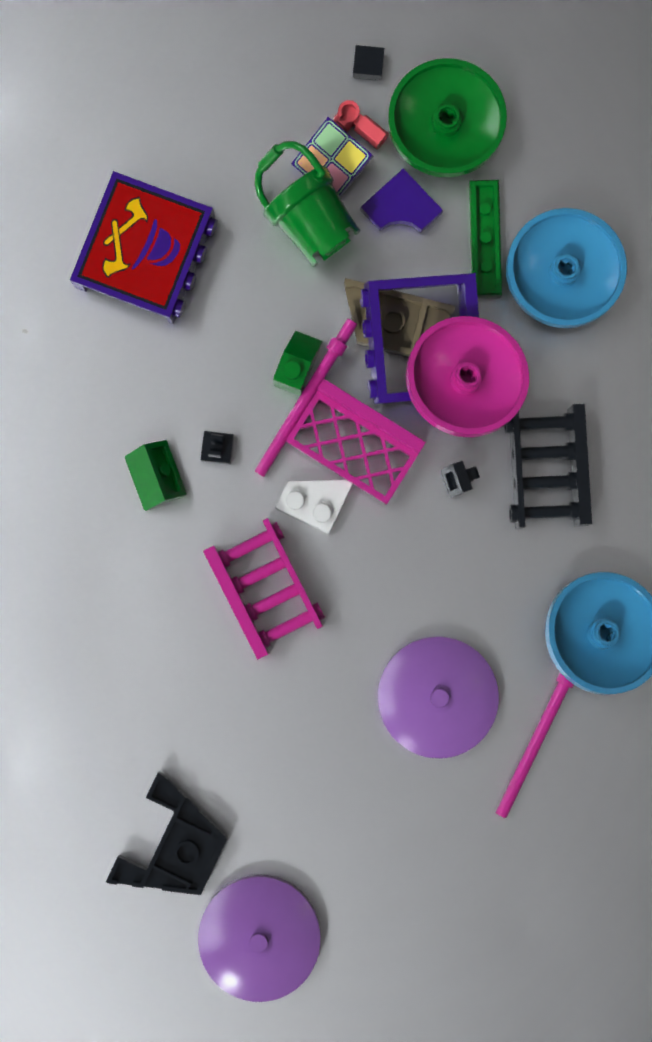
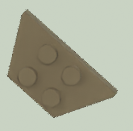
[344,278,456,357]

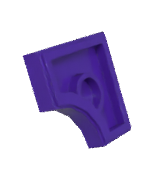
[360,168,443,233]

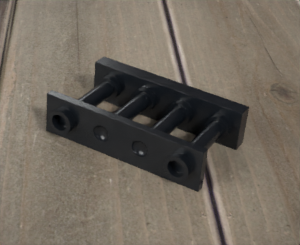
[504,404,592,529]

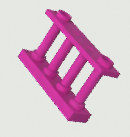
[203,518,325,660]

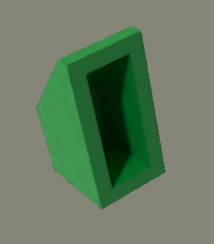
[273,331,323,396]

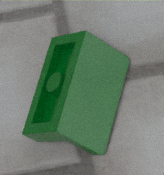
[125,440,187,511]

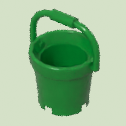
[254,141,361,267]

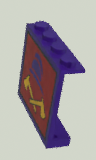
[70,171,218,324]

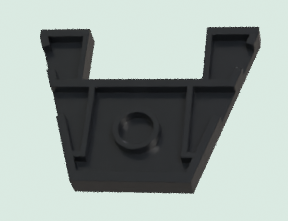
[106,771,228,895]

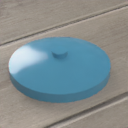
[506,208,627,328]
[545,572,652,695]

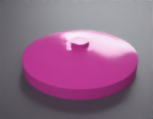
[406,316,529,437]

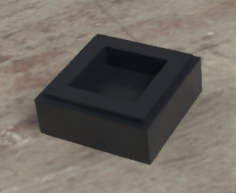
[353,45,385,80]

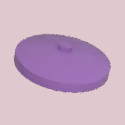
[378,637,499,758]
[198,874,321,1002]

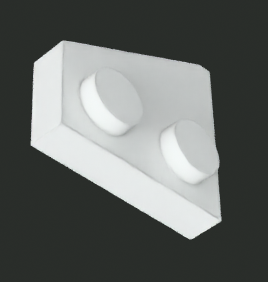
[275,480,353,534]

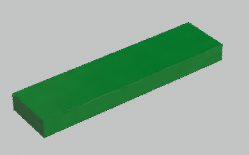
[469,180,502,298]

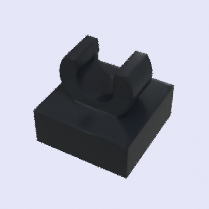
[200,431,234,465]
[440,461,480,498]

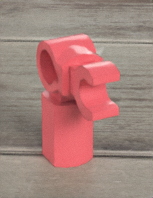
[333,100,389,150]

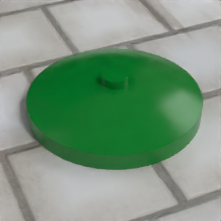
[388,58,507,177]

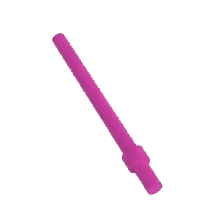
[254,318,358,477]
[495,673,574,818]

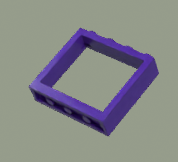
[360,273,479,404]

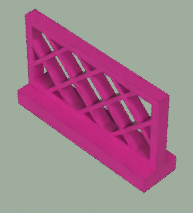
[285,379,426,505]

